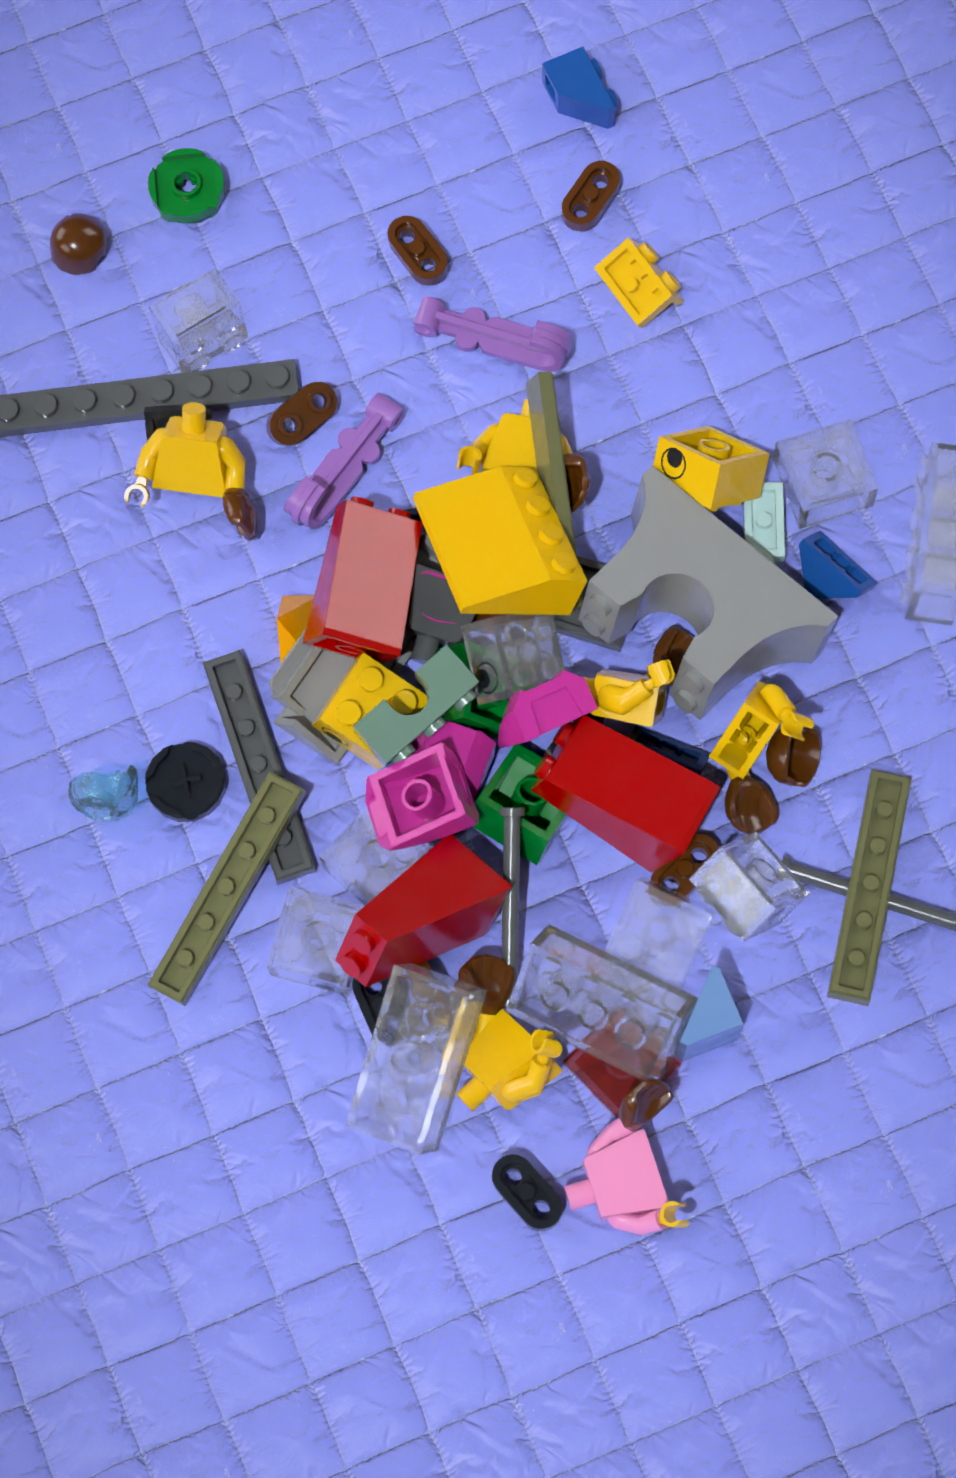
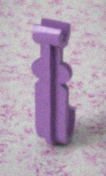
[413,296,572,372]
[283,392,405,530]

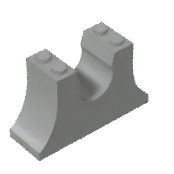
[578,466,838,720]

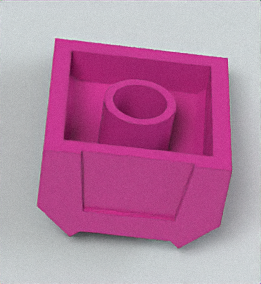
[498,670,598,748]
[409,719,496,803]
[365,742,479,851]

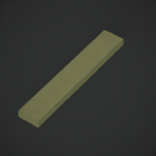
[526,371,583,612]
[827,769,912,1006]
[147,771,307,1006]

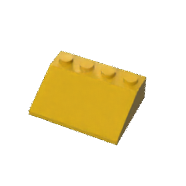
[412,466,587,615]

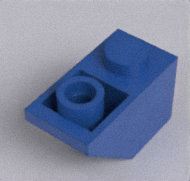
[542,46,619,129]

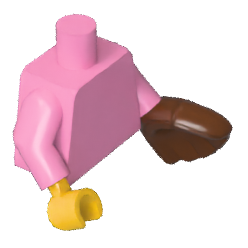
[564,1078,689,1236]

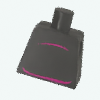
[404,564,475,664]

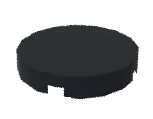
[145,742,226,822]

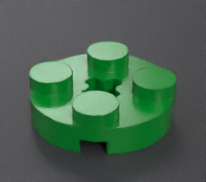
[148,148,225,223]

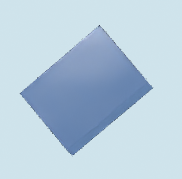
[675,965,743,1061]

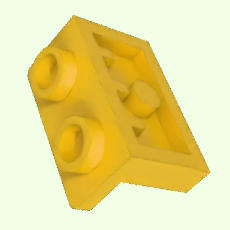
[594,237,684,328]

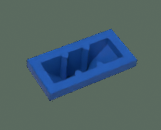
[799,531,878,599]

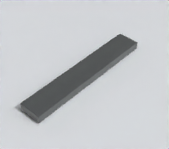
[202,650,316,885]

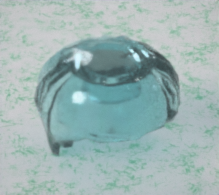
[68,765,138,823]

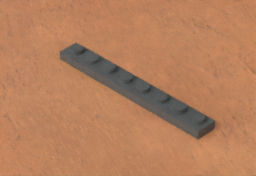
[0,359,299,437]

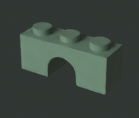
[353,644,479,767]

